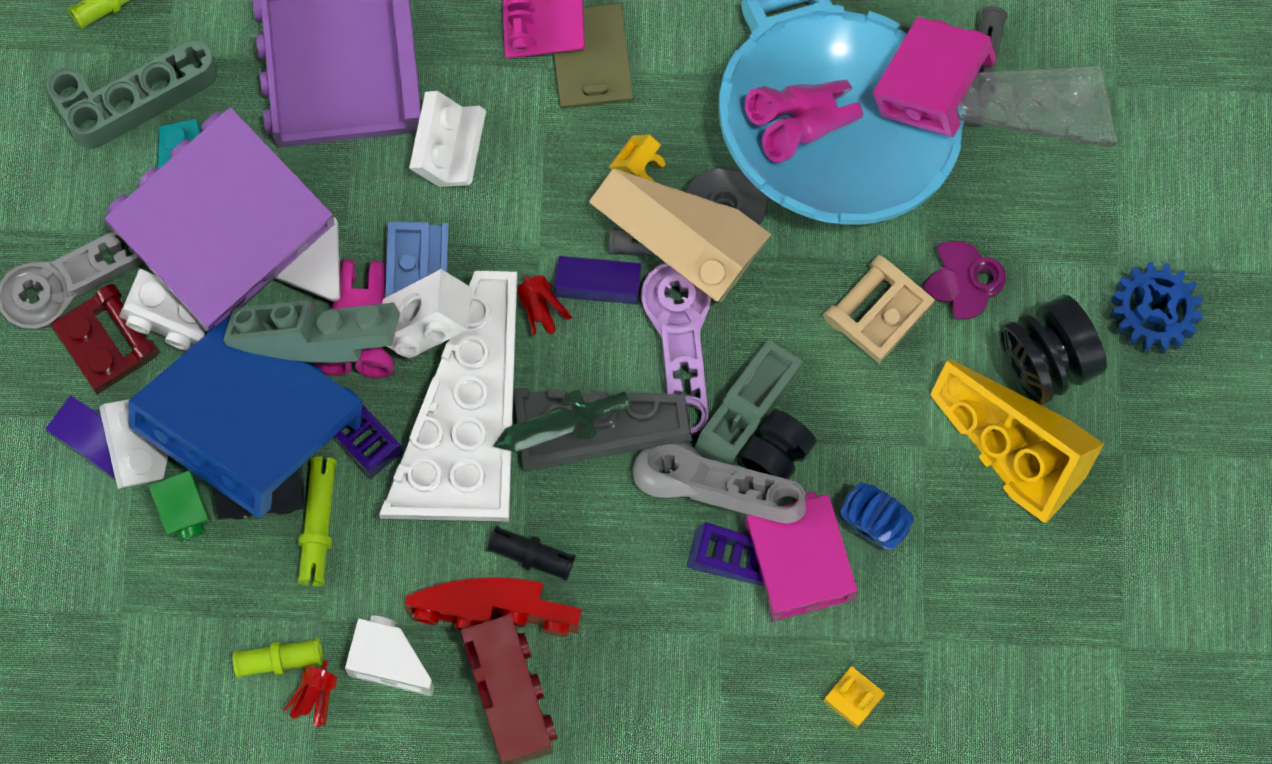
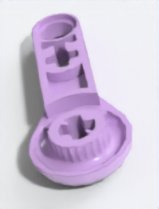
[641,263,711,437]

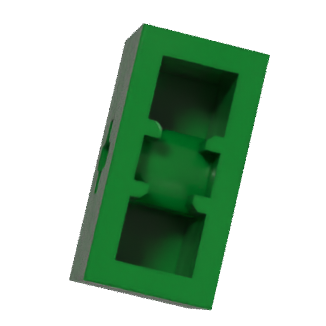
[149,470,213,542]

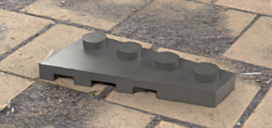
[514,388,692,471]

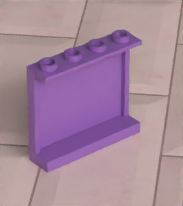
[253,0,421,148]
[104,107,335,333]

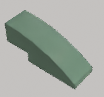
[695,339,803,465]

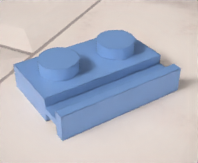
[385,221,448,298]

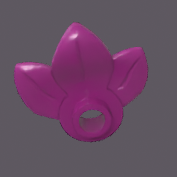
[923,241,1006,320]

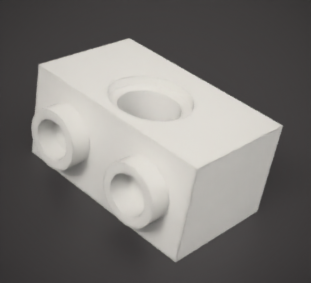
[382,269,471,359]

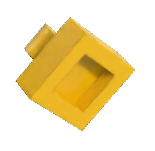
[609,134,666,181]
[823,666,885,729]

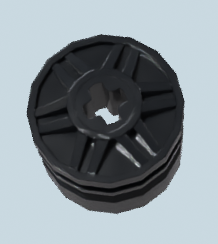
[999,294,1107,405]

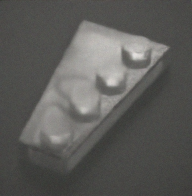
[956,66,1117,148]

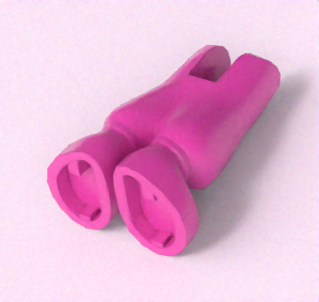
[745,79,863,163]
[314,259,395,378]

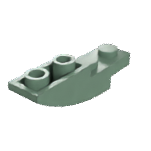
[223,300,400,363]

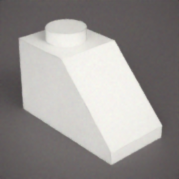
[345,616,434,696]

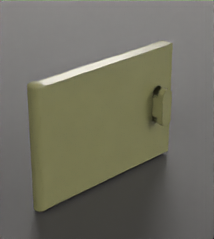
[554,2,633,109]

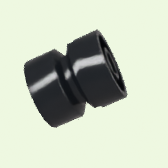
[738,409,817,480]

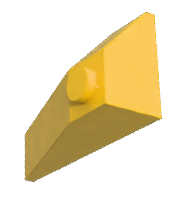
[930,359,1104,523]

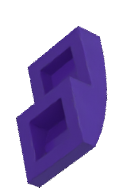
[45,395,116,481]

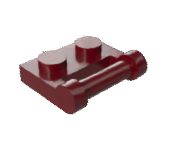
[51,284,159,395]

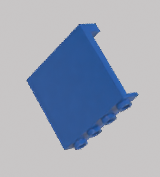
[129,314,363,519]

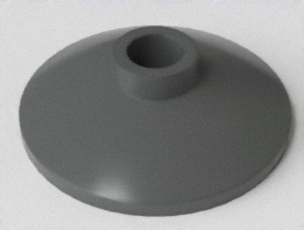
[686,168,767,225]

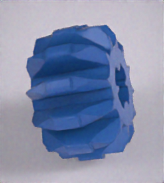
[839,483,914,550]

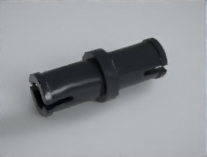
[487,525,576,581]

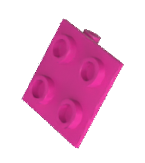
[503,0,585,59]

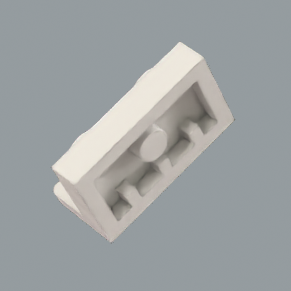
[409,91,486,187]
[119,269,205,351]

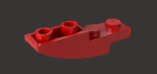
[405,577,582,637]

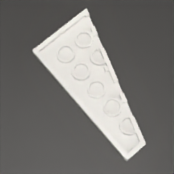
[379,271,517,522]

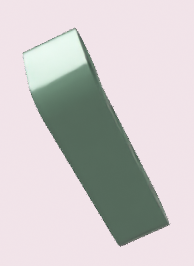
[47,40,217,149]

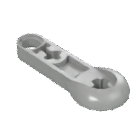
[0,231,144,330]
[633,442,807,523]

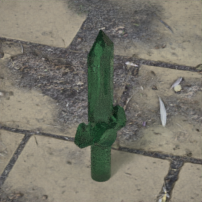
[493,390,630,452]

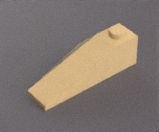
[589,168,772,302]

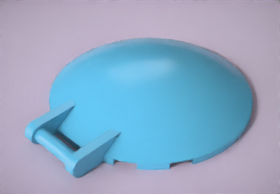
[718,0,964,225]

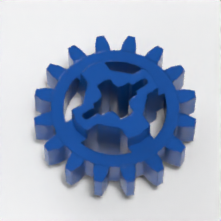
[1110,262,1203,354]

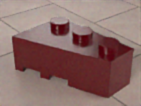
[461,614,558,764]

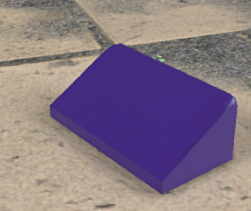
[554,256,641,304]

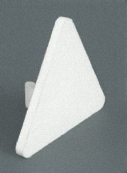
[275,217,341,302]

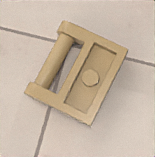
[823,255,935,364]

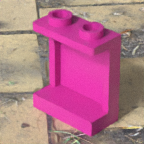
[873,17,997,137]
[745,492,858,622]

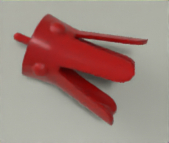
[517,274,572,336]
[282,660,338,728]

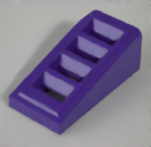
[333,404,403,479]
[687,522,765,587]

